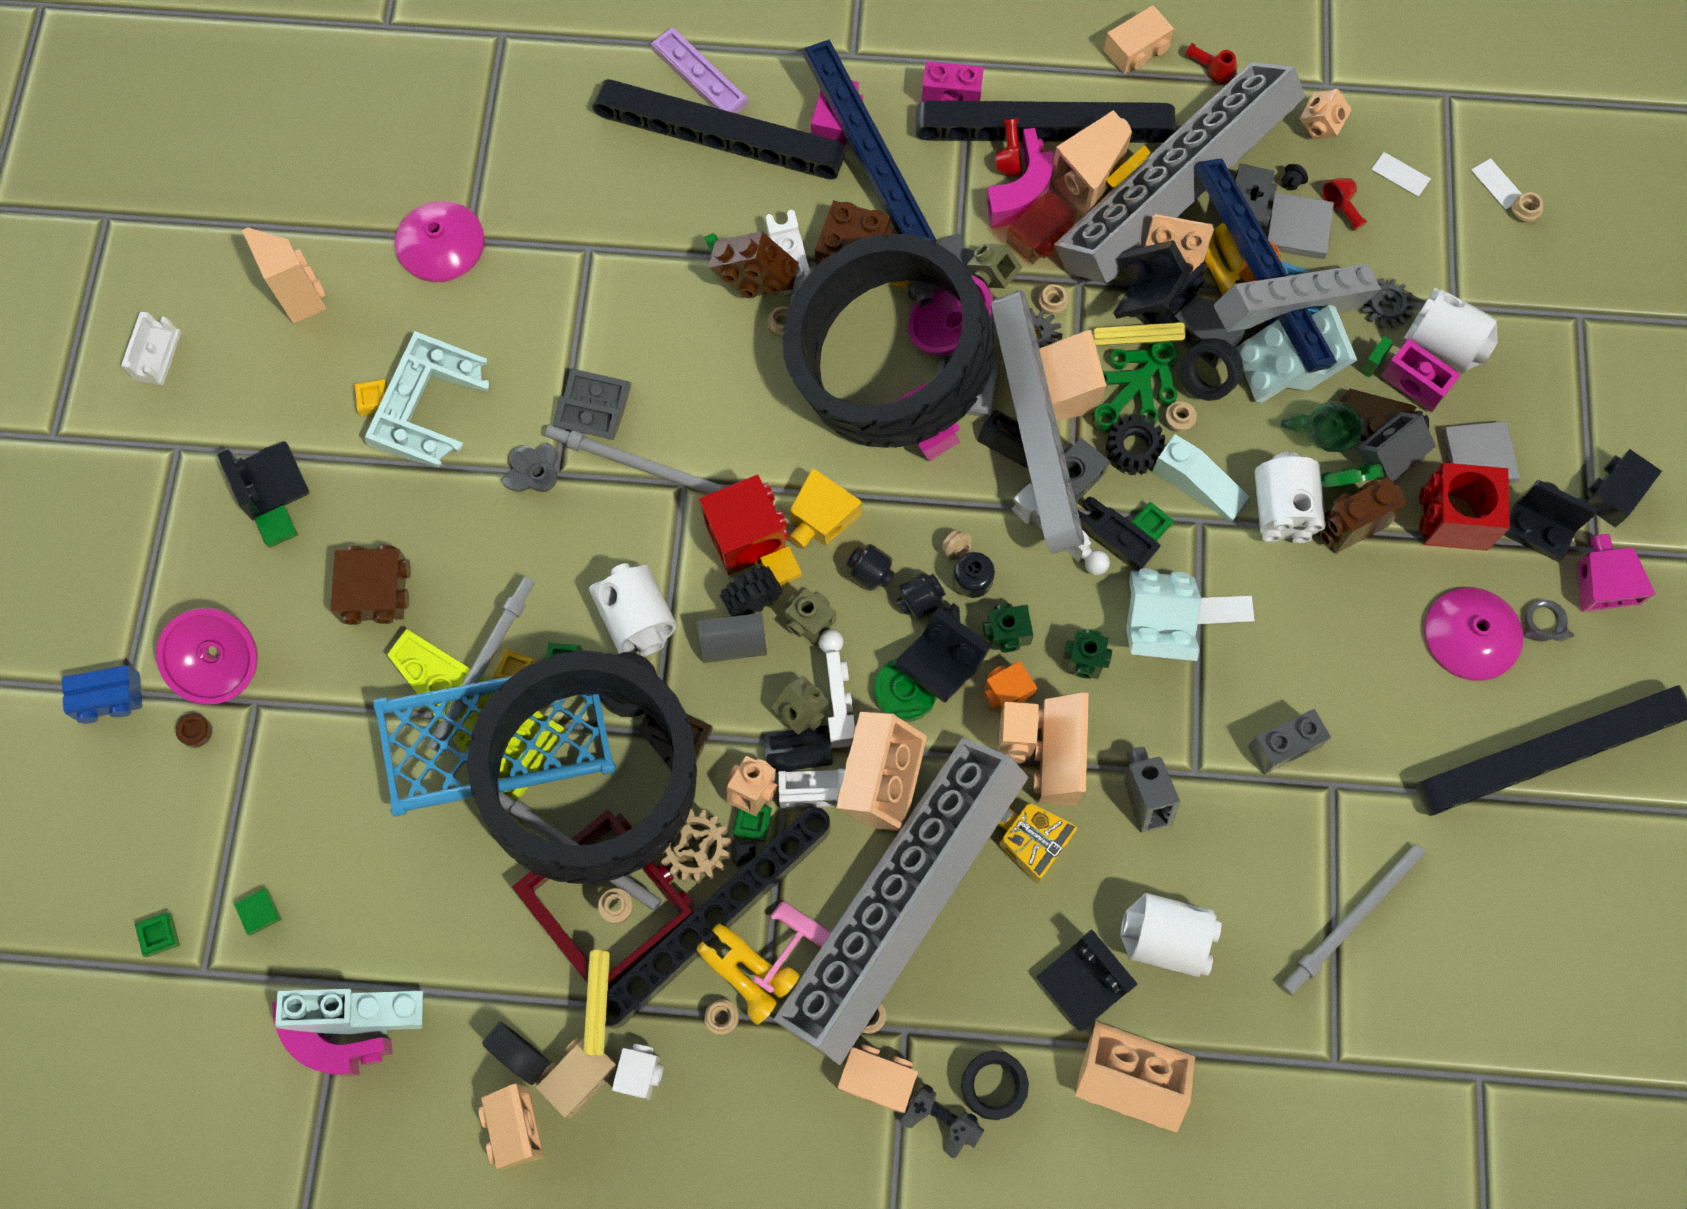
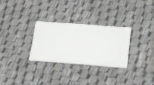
[1371,152,1431,197]
[1471,158,1522,210]
[1198,596,1255,624]

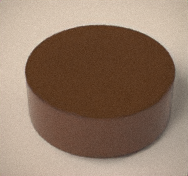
[176,713,212,748]

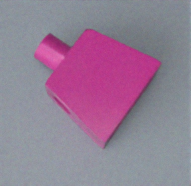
[1577,534,1655,612]

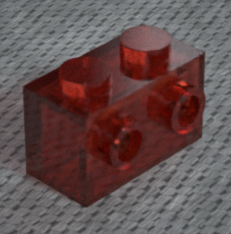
[1006,190,1076,265]

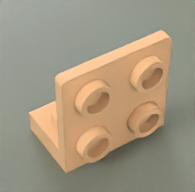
[1144,214,1214,279]

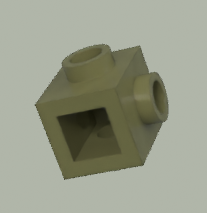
[967,244,1022,289]
[785,588,836,645]
[771,676,831,734]

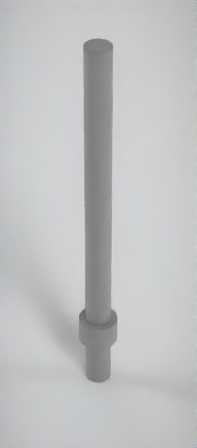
[545,425,723,494]
[427,576,535,752]
[499,791,662,911]
[1281,844,1426,996]

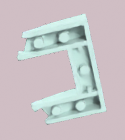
[365,331,489,467]

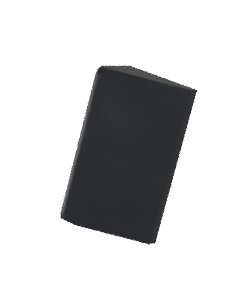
[977,410,1028,469]
[763,725,833,773]

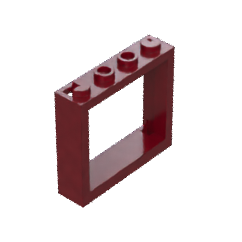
[512,809,695,989]

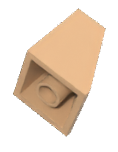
[1051,110,1132,217]
[1039,330,1106,420]

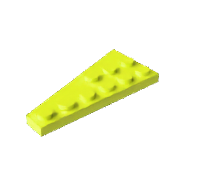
[387,629,567,802]

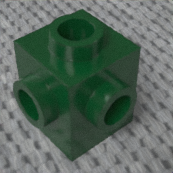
[983,603,1033,653]
[1063,629,1112,679]

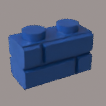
[62,665,142,724]

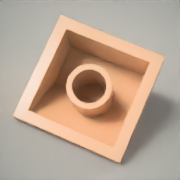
[479,1084,544,1170]

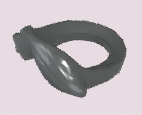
[1524,600,1574,642]

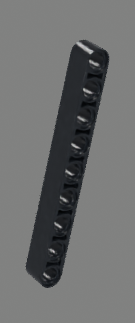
[592,79,847,180]
[916,100,1176,143]
[1414,685,1687,816]
[605,807,831,1029]

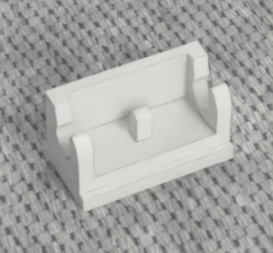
[121,312,182,386]
[779,769,845,809]

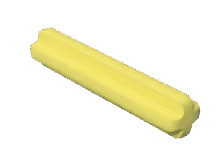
[1093,322,1185,346]
[583,949,610,1056]

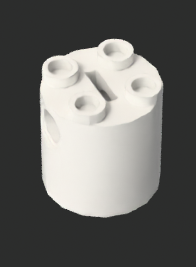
[1403,288,1498,374]
[1254,452,1326,543]
[589,563,677,656]
[1120,893,1222,977]

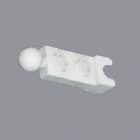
[765,210,810,304]
[1011,483,1110,575]
[818,629,855,748]

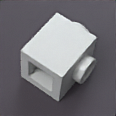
[612,1044,664,1100]

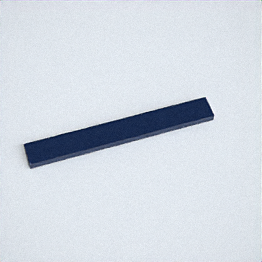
[802,39,937,243]
[1194,158,1337,373]

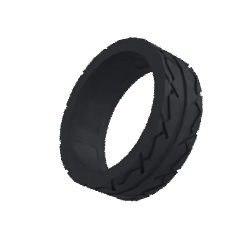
[783,234,996,448]
[467,651,697,884]

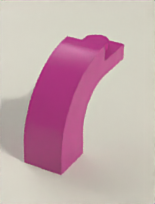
[986,128,1053,228]
[272,1001,393,1076]

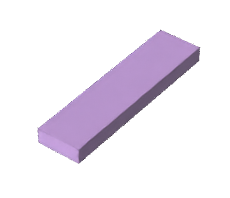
[651,27,748,113]

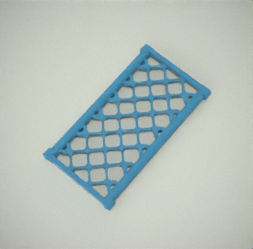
[373,676,616,817]

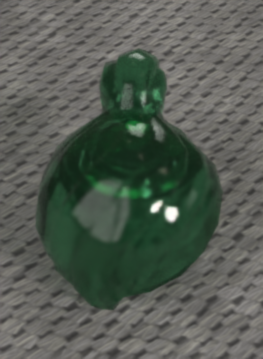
[1281,401,1365,452]

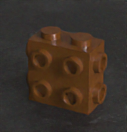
[815,200,894,266]
[709,231,799,298]
[1320,477,1407,554]
[331,545,411,625]

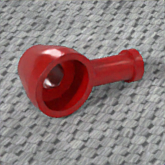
[1185,43,1238,84]
[996,118,1022,176]
[1322,178,1367,231]

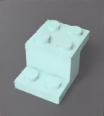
[1236,305,1357,403]
[1126,568,1202,661]

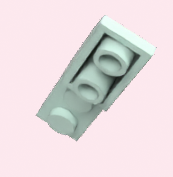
[275,989,423,1034]

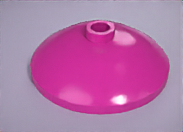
[395,201,485,282]
[908,276,993,356]
[1424,587,1523,681]
[156,608,258,705]

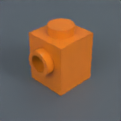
[983,661,1037,714]

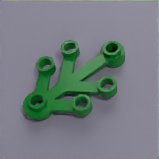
[1093,342,1178,431]

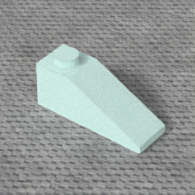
[1152,434,1249,522]

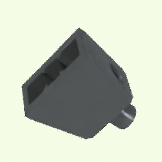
[1125,747,1180,833]

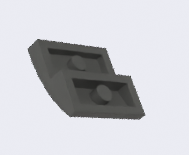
[553,368,632,440]

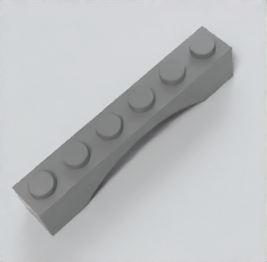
[1213,264,1381,332]

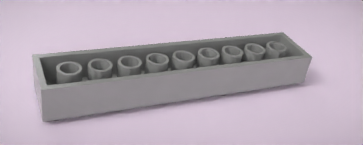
[1053,62,1305,284]
[773,737,1029,1065]

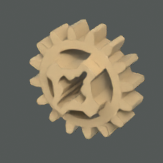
[661,809,731,884]

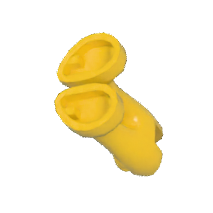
[1204,222,1246,296]
[696,924,800,1025]

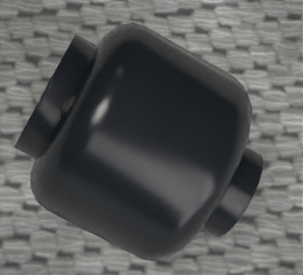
[845,544,895,591]
[952,552,995,598]
[896,571,946,619]

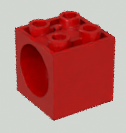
[1419,463,1510,551]
[699,474,789,576]

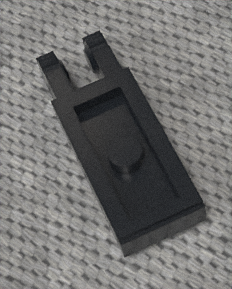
[1078,496,1161,571]

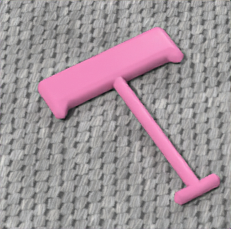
[753,901,832,993]

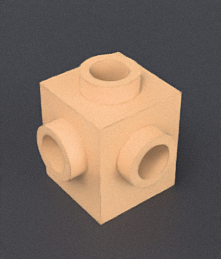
[1300,89,1352,139]
[727,756,778,817]

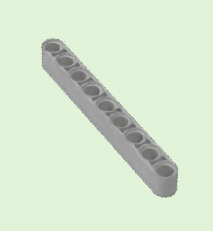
[991,290,1084,554]

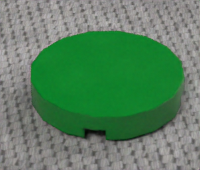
[1320,463,1384,488]
[873,659,937,722]

